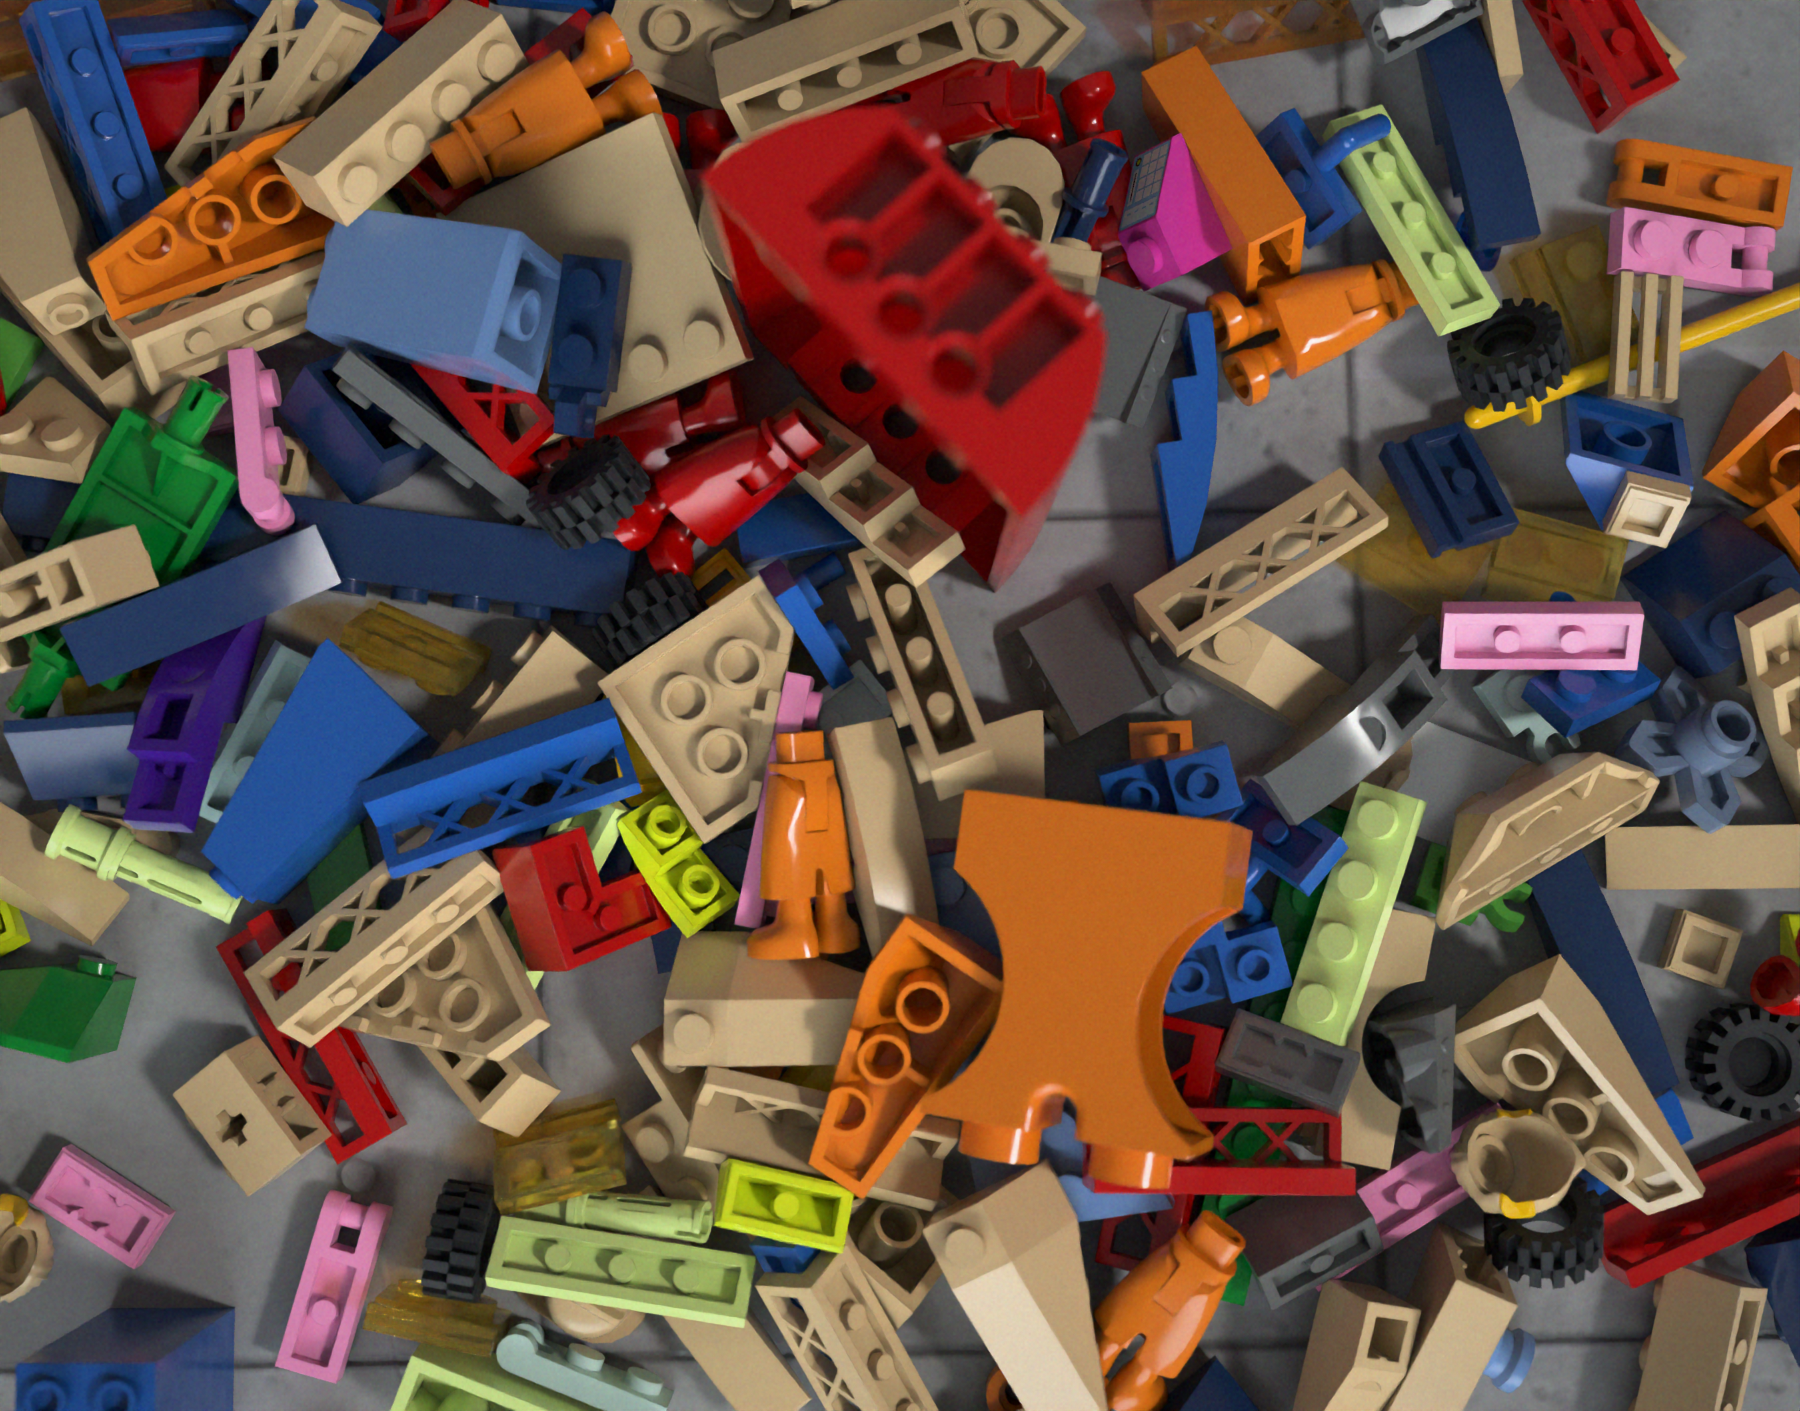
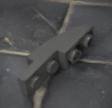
[1255,614,1457,825]

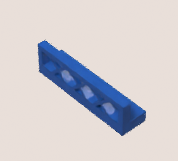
[19,0,167,247]
[358,698,642,879]

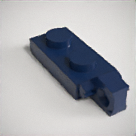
[548,253,632,438]

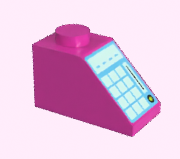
[1118,133,1233,292]

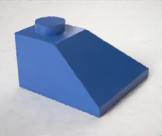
[1560,391,1694,541]

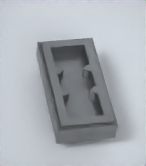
[1215,1008,1360,1118]

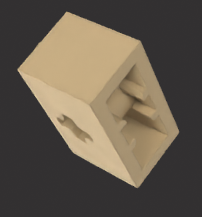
[172,1035,332,1197]

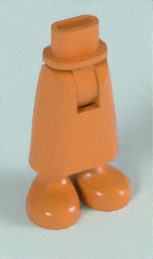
[429,11,663,190]
[1205,258,1419,407]
[747,730,861,960]
[1093,1211,1246,1411]

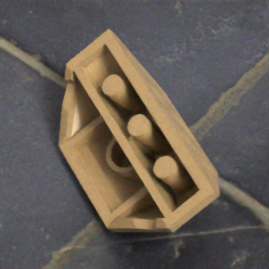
[1435,752,1660,931]

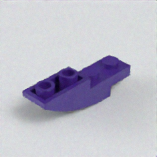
[123,615,267,833]

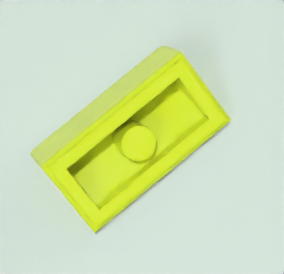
[713,1158,854,1254]

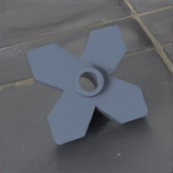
[1614,666,1770,834]

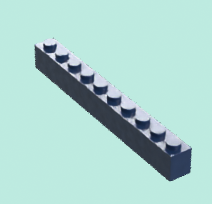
[2,473,640,629]

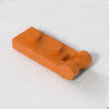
[1606,139,1793,231]

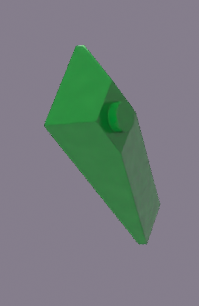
[0,955,136,1063]

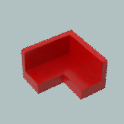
[492,826,672,972]

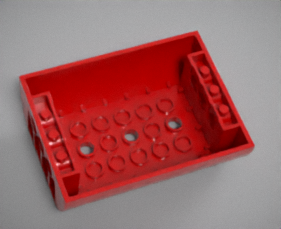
[700,106,1107,593]

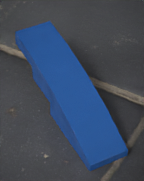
[1150,310,1218,573]

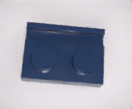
[1378,420,1520,559]

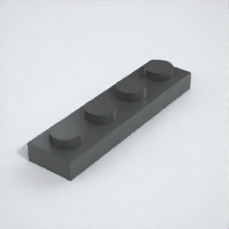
[332,344,542,529]

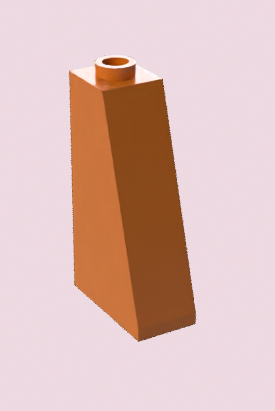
[1141,45,1306,306]

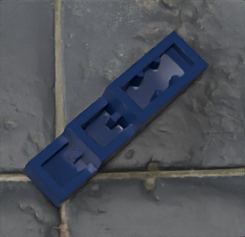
[1416,17,1541,252]
[59,522,344,687]
[1526,849,1680,1094]

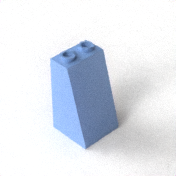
[304,209,562,394]

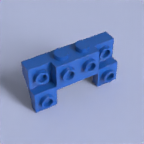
[1094,740,1293,1015]

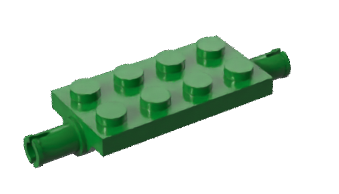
[5,375,239,719]

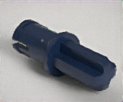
[1050,138,1129,243]

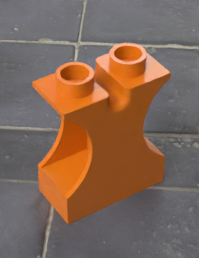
[920,789,1253,1189]

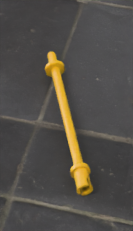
[1464,282,1800,429]

